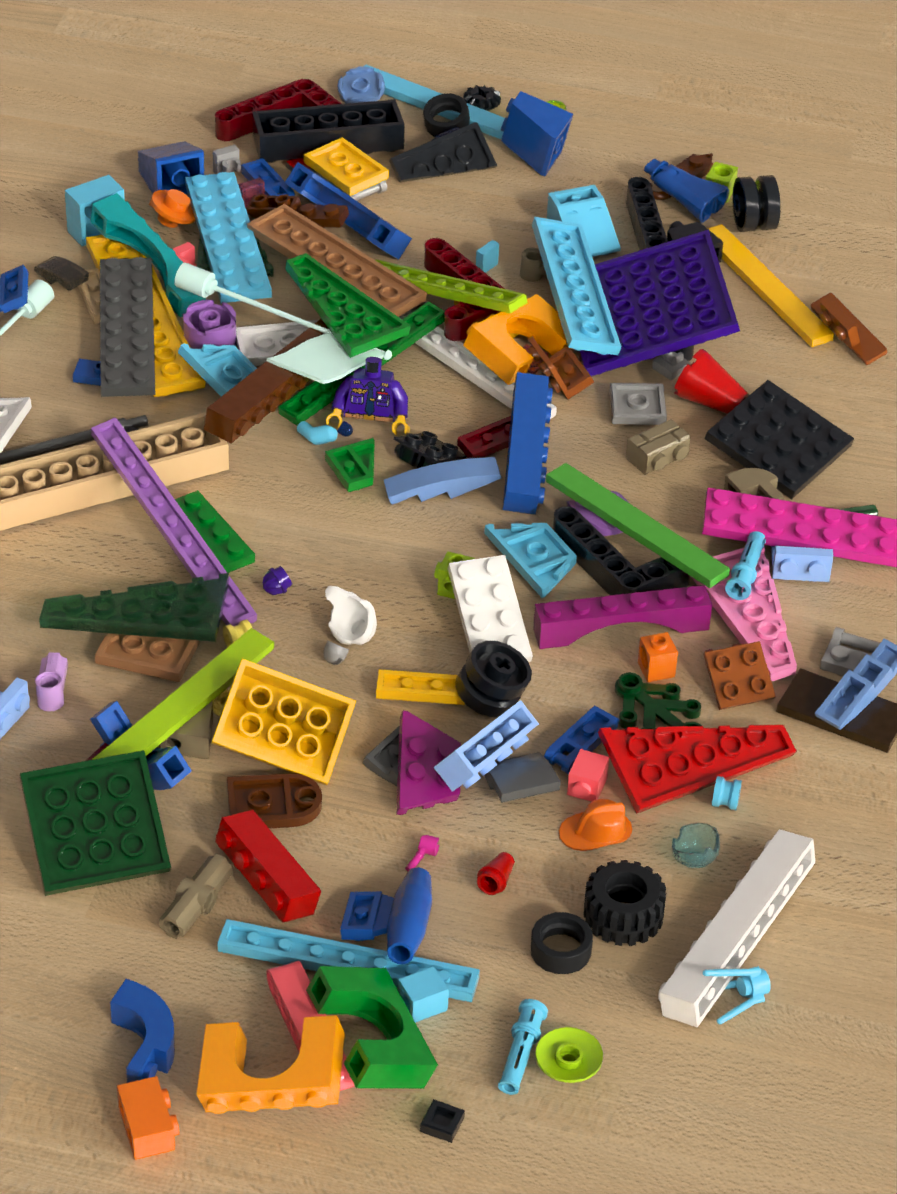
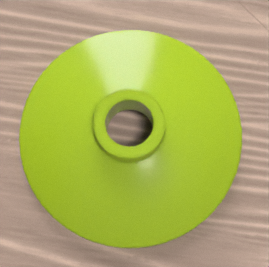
[536,1027,603,1083]

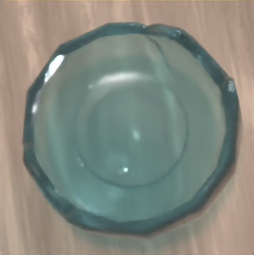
[672,823,720,868]

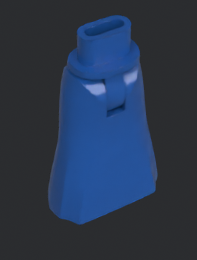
[644,159,729,223]

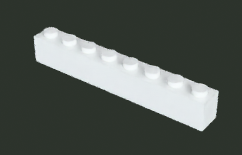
[658,829,815,1027]

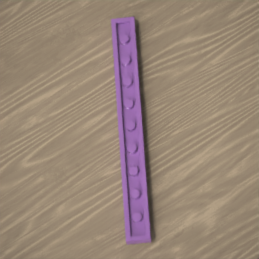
[91,417,257,626]

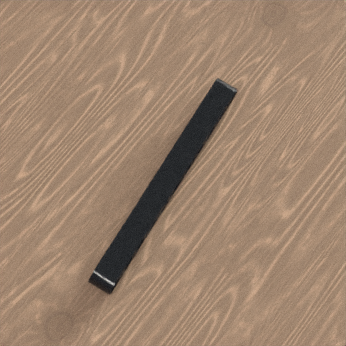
[626,177,694,361]

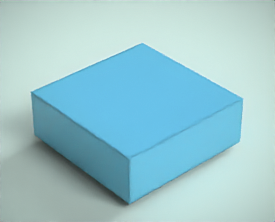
[476,240,499,273]

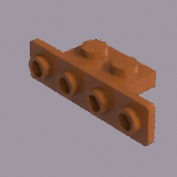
[811,293,888,365]

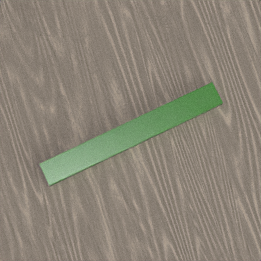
[546,463,730,588]

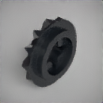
[463,85,501,111]

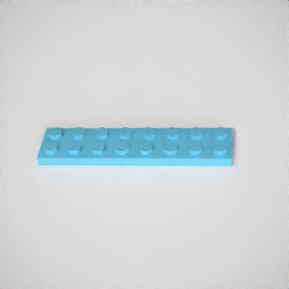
[185,172,272,303]
[532,217,621,356]

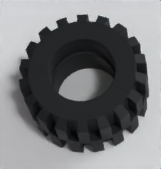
[583,860,666,946]

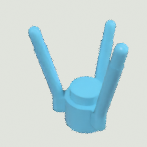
[703,966,771,1025]

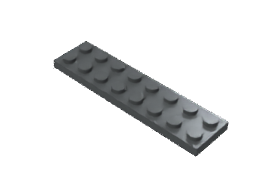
[100,257,155,397]

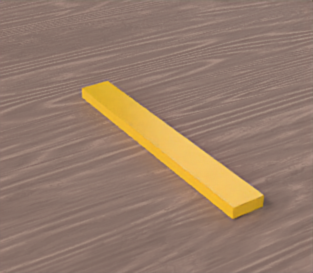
[707,224,834,347]

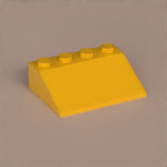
[211,658,356,785]

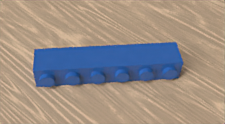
[502,372,553,515]

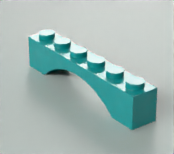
[91,193,206,317]

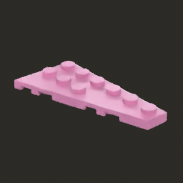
[691,546,797,681]

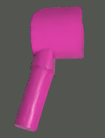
[405,835,439,871]

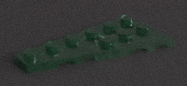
[39,573,229,642]

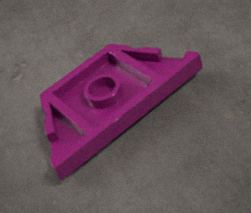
[396,710,461,815]

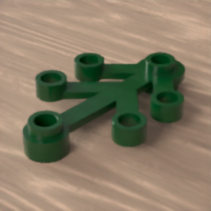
[615,672,704,729]

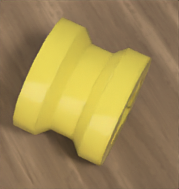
[223,619,252,647]

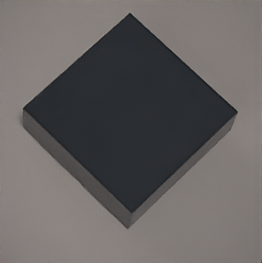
[420,1099,465,1143]

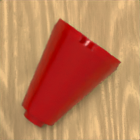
[674,349,749,414]

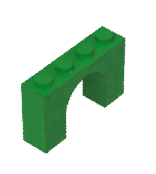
[306,966,438,1089]

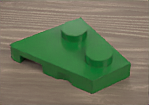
[325,438,375,492]

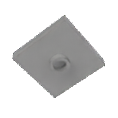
[609,383,667,425]

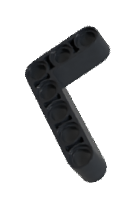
[553,506,690,595]

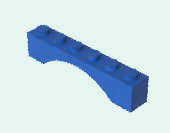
[284,162,412,260]

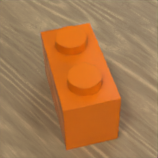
[117,1076,180,1160]

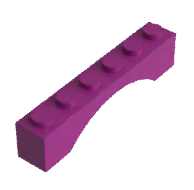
[533,585,712,649]

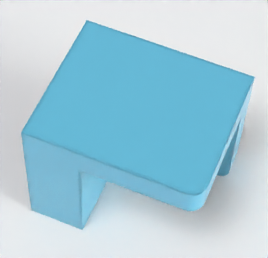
[398,967,449,1022]

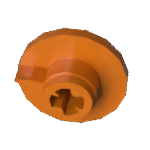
[148,189,196,228]

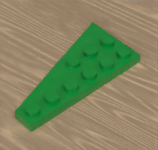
[285,253,411,358]

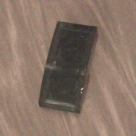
[34,256,89,291]

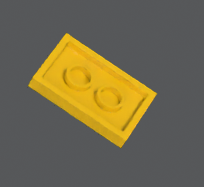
[304,137,389,196]

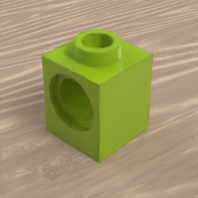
[706,162,738,203]

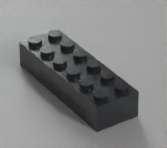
[252,99,405,163]

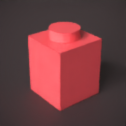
[567,749,609,802]

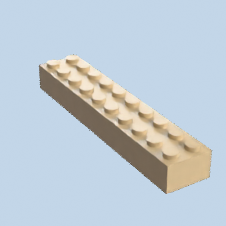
[0,412,229,531]

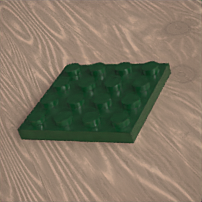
[20,750,171,896]

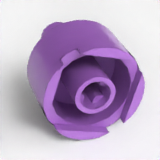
[183,300,236,349]

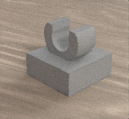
[213,145,241,174]
[652,352,690,381]

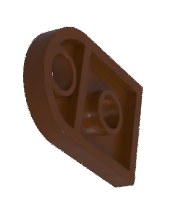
[227,774,322,828]

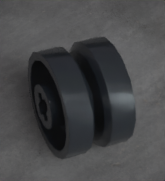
[732,175,781,232]
[455,640,532,717]

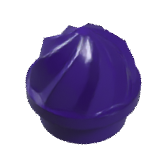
[262,566,292,595]

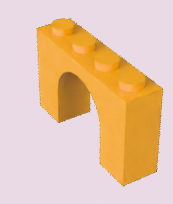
[463,294,574,385]
[196,1015,345,1114]

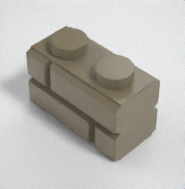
[626,419,690,475]

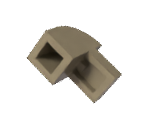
[724,468,784,500]

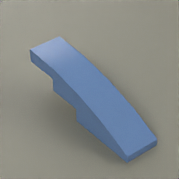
[383,457,502,505]
[815,639,897,730]

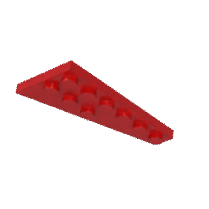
[598,725,797,814]

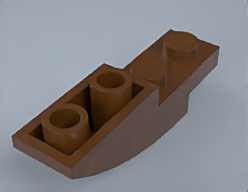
[246,194,349,228]

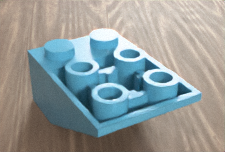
[547,185,621,257]

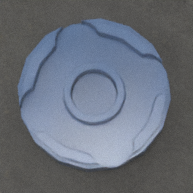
[337,67,385,104]

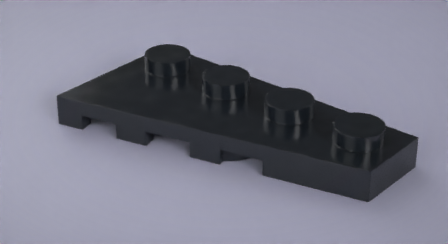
[389,122,498,183]

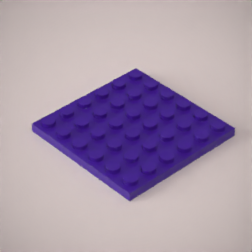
[580,229,740,376]

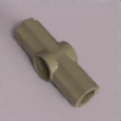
[159,853,233,939]

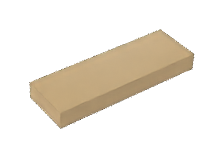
[75,268,100,324]

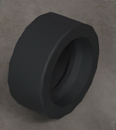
[423,93,470,138]
[531,912,593,974]

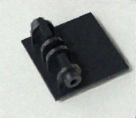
[393,431,467,468]

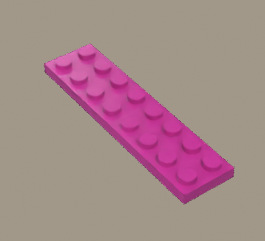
[702,487,897,567]

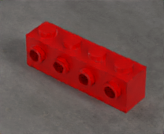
[215,810,321,923]

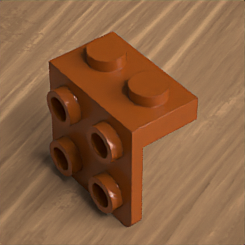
[528,336,594,399]

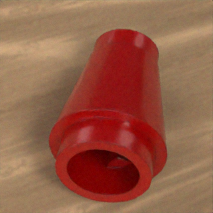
[477,852,515,895]

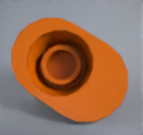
[559,799,633,851]

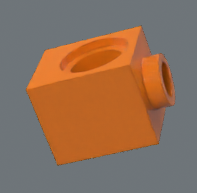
[638,632,678,682]

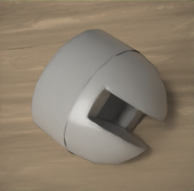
[324,640,349,665]

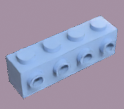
[434,700,539,792]

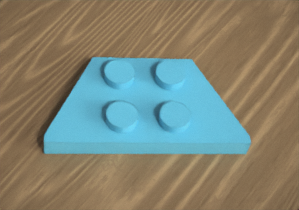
[178,344,257,396]
[484,523,577,598]

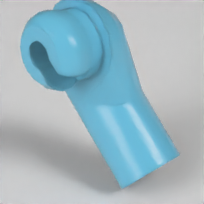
[297,421,338,445]

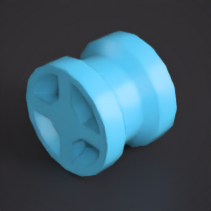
[712,776,742,811]

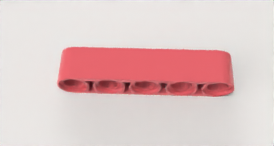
[266,961,354,1091]

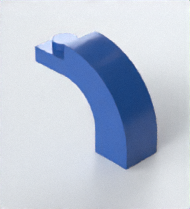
[90,701,192,790]
[110,979,175,1083]

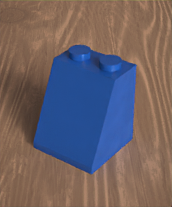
[501,91,573,177]
[138,141,204,197]

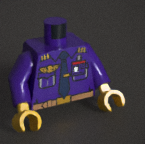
[326,357,410,435]

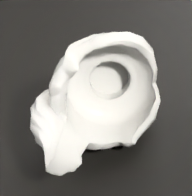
[325,586,377,645]

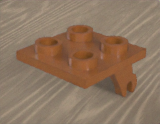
[703,641,776,710]

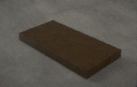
[776,668,897,753]

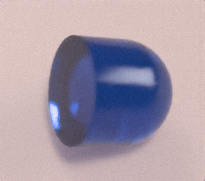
[337,421,353,437]

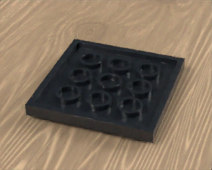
[705,380,854,499]

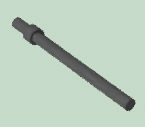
[0,415,148,464]

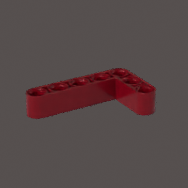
[215,79,342,141]
[424,238,505,341]

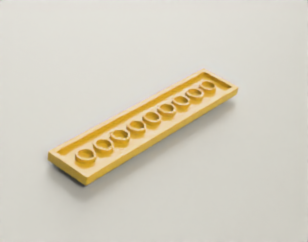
[86,235,206,398]

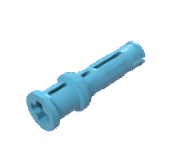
[725,531,766,600]
[498,999,548,1095]

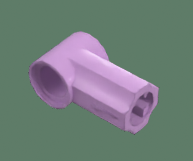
[35,652,68,711]

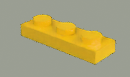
[376,669,465,705]

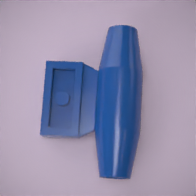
[0,265,29,313]
[340,867,432,964]

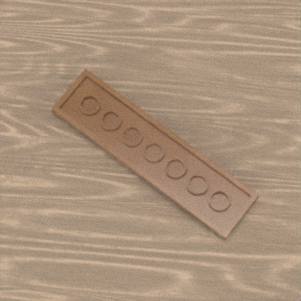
[247,204,427,317]

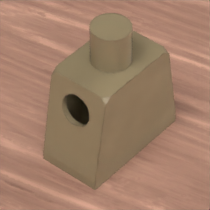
[160,701,213,759]

